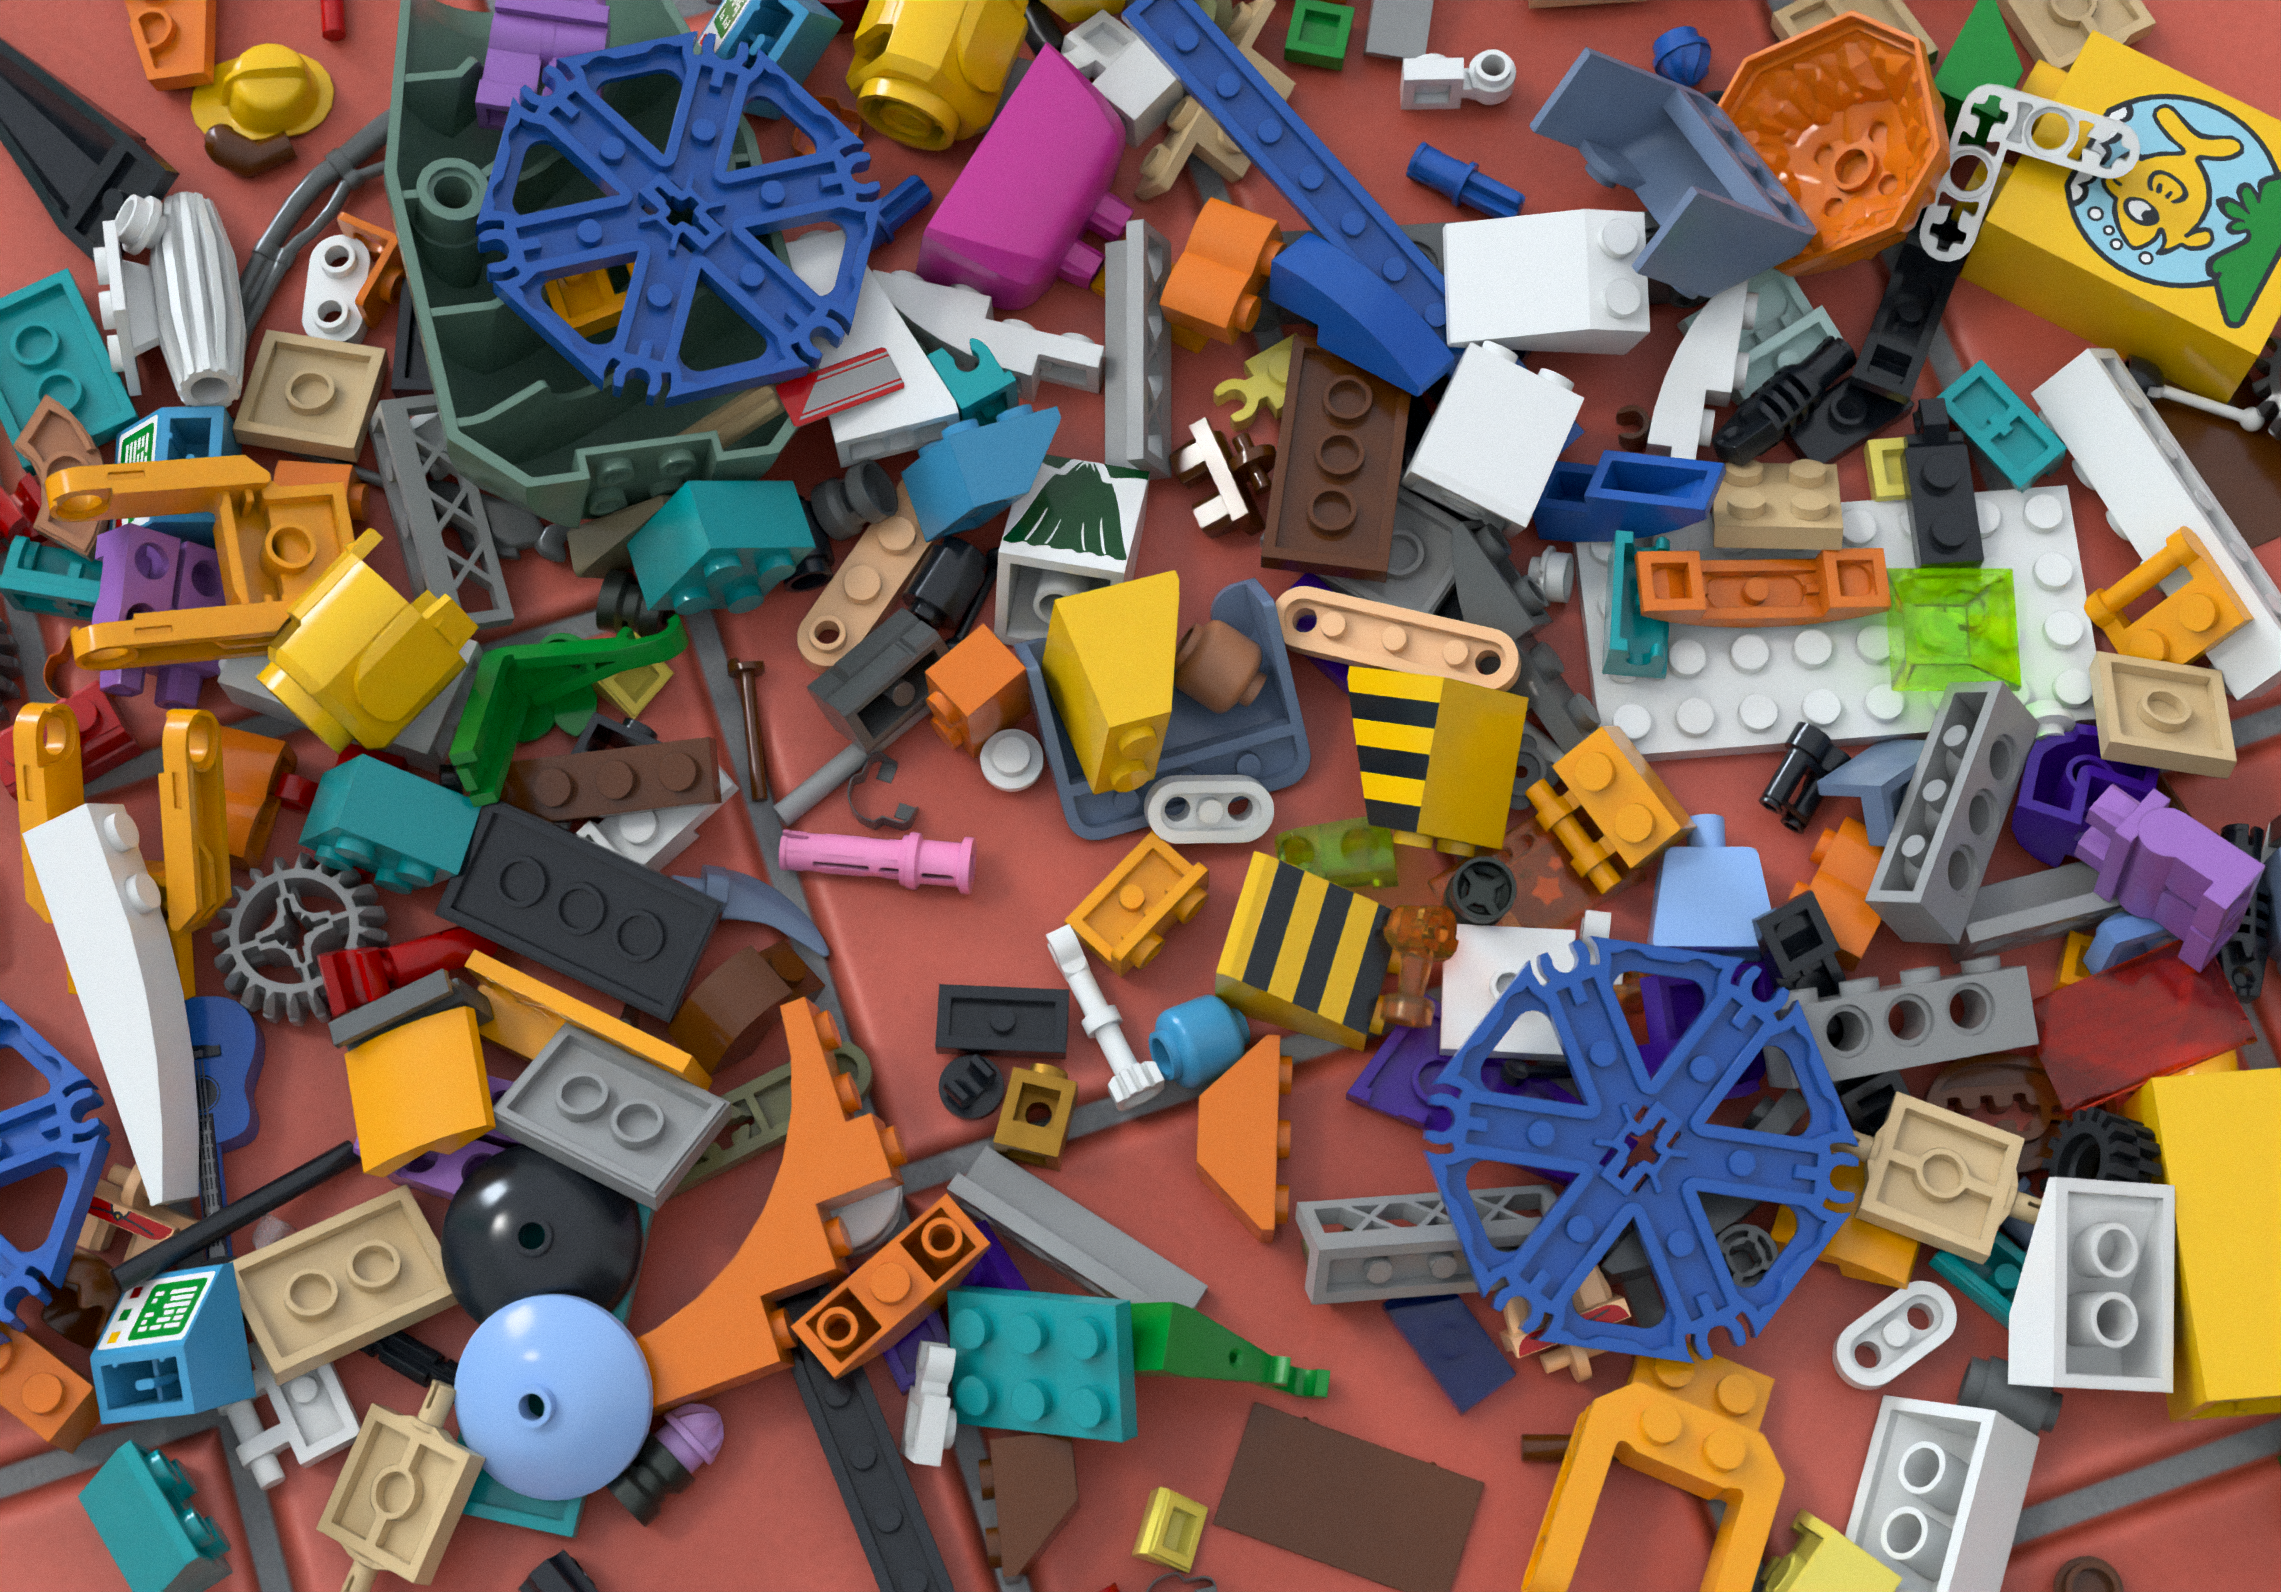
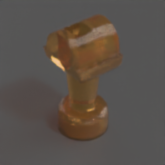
[1380,905,1459,1029]

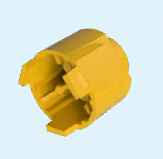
[845,0,1029,151]
[256,528,479,755]

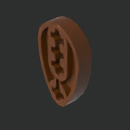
[1922,1054,2117,1179]

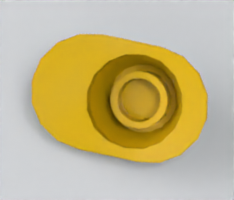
[191,43,334,141]

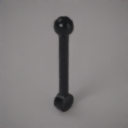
[945,547,1000,650]
[1500,1058,1573,1087]

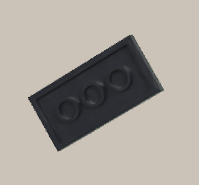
[434,799,728,1023]

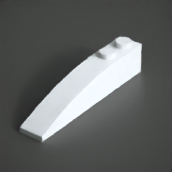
[22,803,199,1206]

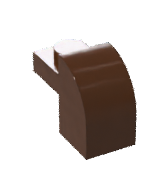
[667,940,825,1077]

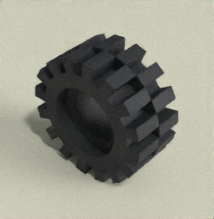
[2040,1107,2162,1192]

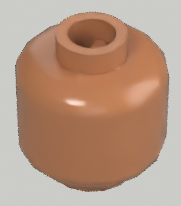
[1174,620,1267,714]

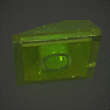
[1886,568,2022,691]

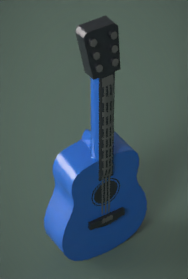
[185,996,266,1267]

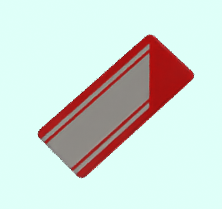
[775,347,905,427]

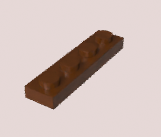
[462,737,722,824]

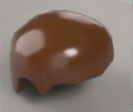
[38,1248,122,1348]

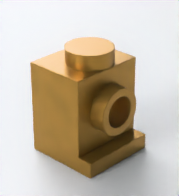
[993,1063,1079,1172]

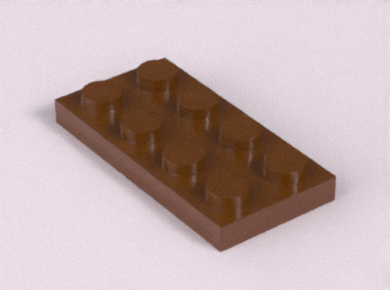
[1261,335,1411,583]

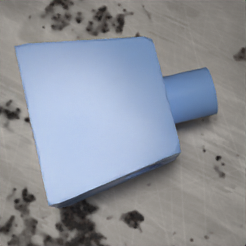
[1647,814,1771,964]

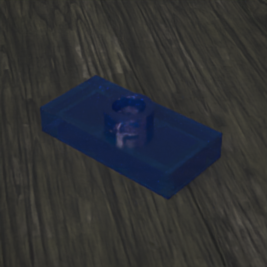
[1382,1294,1516,1416]

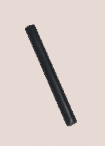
[110,1140,360,1294]

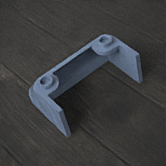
[1529,47,1817,299]

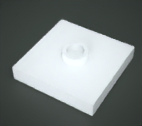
[1439,923,1575,1062]

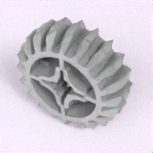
[211,852,391,1027]

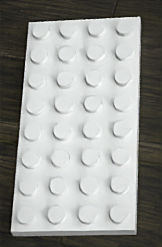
[1572,485,2097,762]

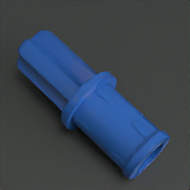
[1406,141,1525,219]
[841,175,933,254]

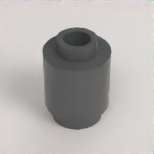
[1956,1355,2063,1436]

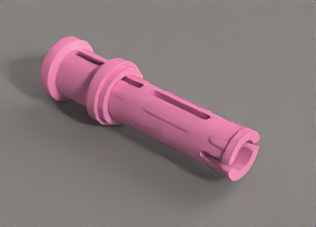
[779,829,977,895]

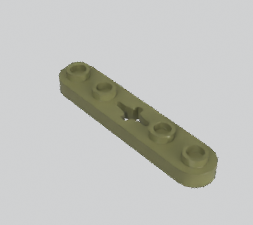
[665,1041,873,1202]

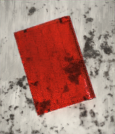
[2032,939,2258,1119]

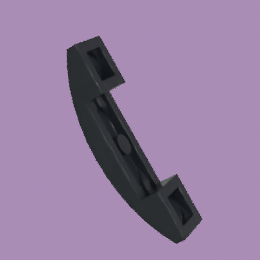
[1848,207,1967,405]
[1752,890,1911,1137]

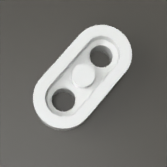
[302,235,374,344]
[1144,775,1274,844]
[1832,1281,1957,1390]

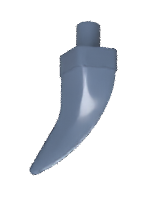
[671,865,829,957]

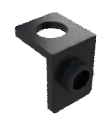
[571,711,663,754]

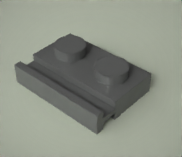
[328,968,494,1052]

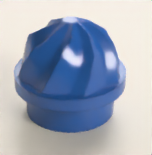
[1652,26,1711,88]

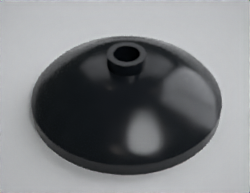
[441,1144,644,1325]

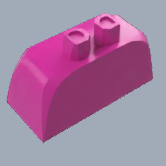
[915,42,1134,310]

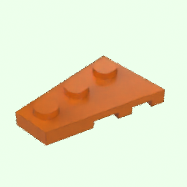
[124,0,216,92]

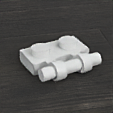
[217,1342,362,1490]

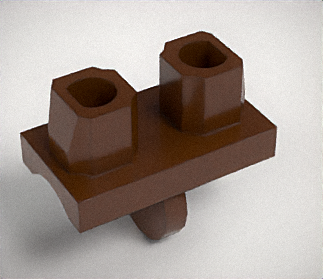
[1169,417,1276,539]

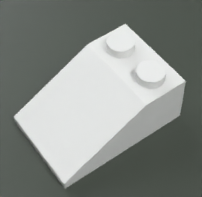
[1443,209,1650,355]
[2008,1177,2175,1393]

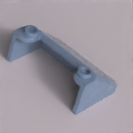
[1014,577,1311,840]

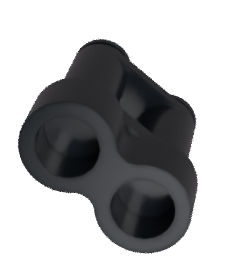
[1758,722,1851,834]

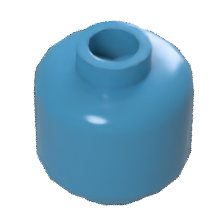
[1149,994,1250,1090]

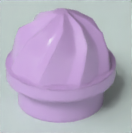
[654,1403,724,1474]

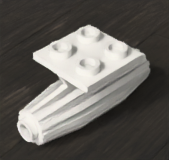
[93,191,247,408]

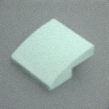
[1676,268,1844,406]

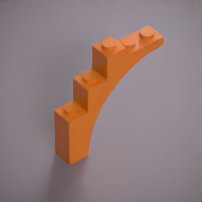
[635,997,908,1418]

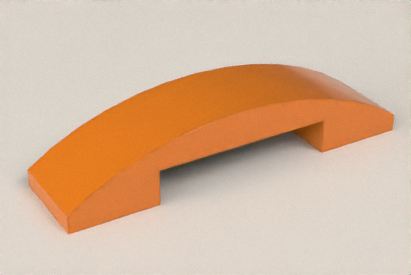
[1634,548,1892,628]

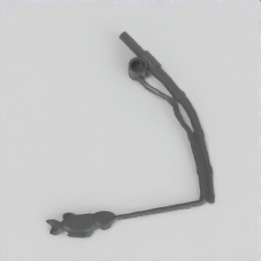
[185,108,571,562]

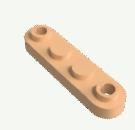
[797,479,941,674]
[1275,586,1521,692]

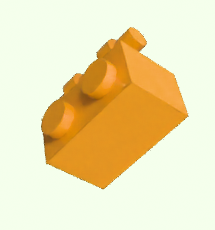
[1524,726,1697,895]

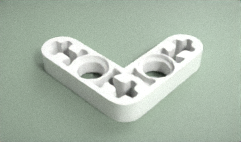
[1919,84,2140,262]

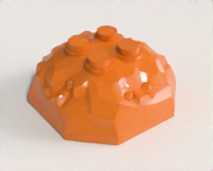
[1717,10,1950,277]

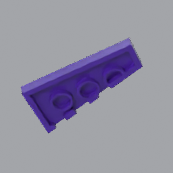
[1346,991,1639,1187]

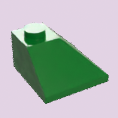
[1934,0,2024,148]

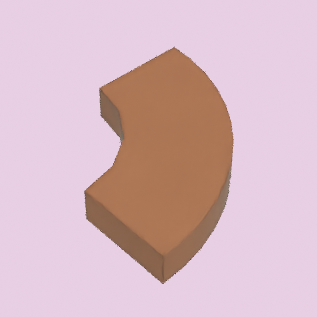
[13,394,109,562]

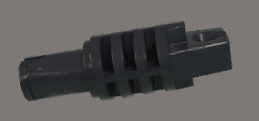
[1711,335,1857,466]
[2209,823,2270,1004]

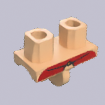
[77,1163,200,1262]
[1499,1265,1631,1383]

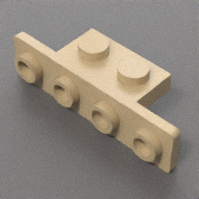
[1134,0,1296,201]

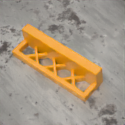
[464,949,713,1091]

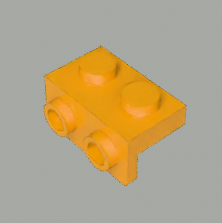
[1064,830,1210,978]

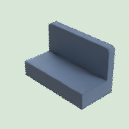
[1817,739,1926,847]

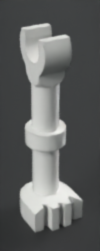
[1046,924,1164,1111]

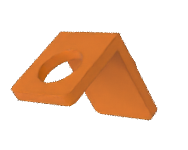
[337,212,406,329]

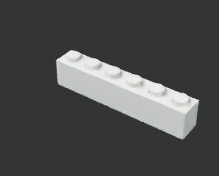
[2031,348,2281,701]

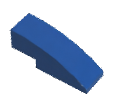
[1269,231,1455,397]
[1532,450,1726,542]

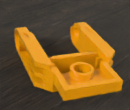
[45,455,355,671]
[13,702,232,1001]
[1520,1342,1786,1592]

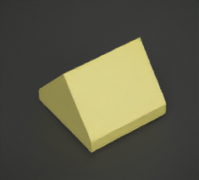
[592,632,674,719]
[1131,1487,1208,1573]

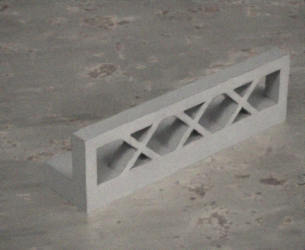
[1105,219,1171,480]
[368,394,515,631]
[1948,861,2132,965]
[947,1145,1208,1310]
[1295,1184,1557,1305]

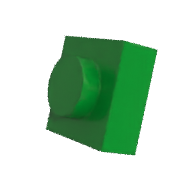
[1284,0,1355,71]

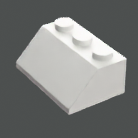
[1845,1395,2040,1592]

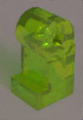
[1274,816,1399,889]

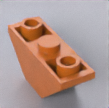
[1196,1035,1292,1243]
[791,1193,991,1380]

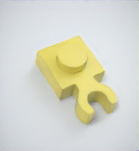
[1213,333,1298,431]

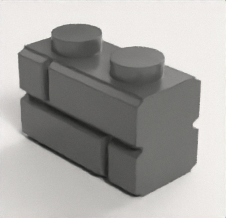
[807,607,950,755]

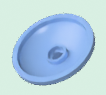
[454,1294,653,1501]

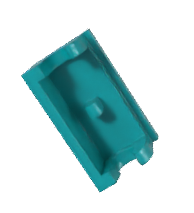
[927,338,1019,427]
[1936,359,2067,493]
[1602,530,1670,679]
[0,535,103,622]

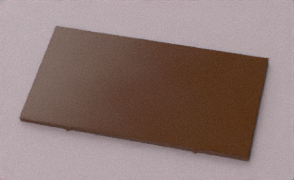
[2152,373,2281,549]
[1213,1402,1484,1592]

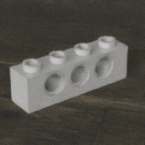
[1865,681,2040,944]
[1763,955,2039,1089]

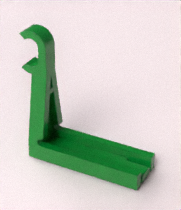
[448,614,689,807]
[1131,1302,1331,1399]

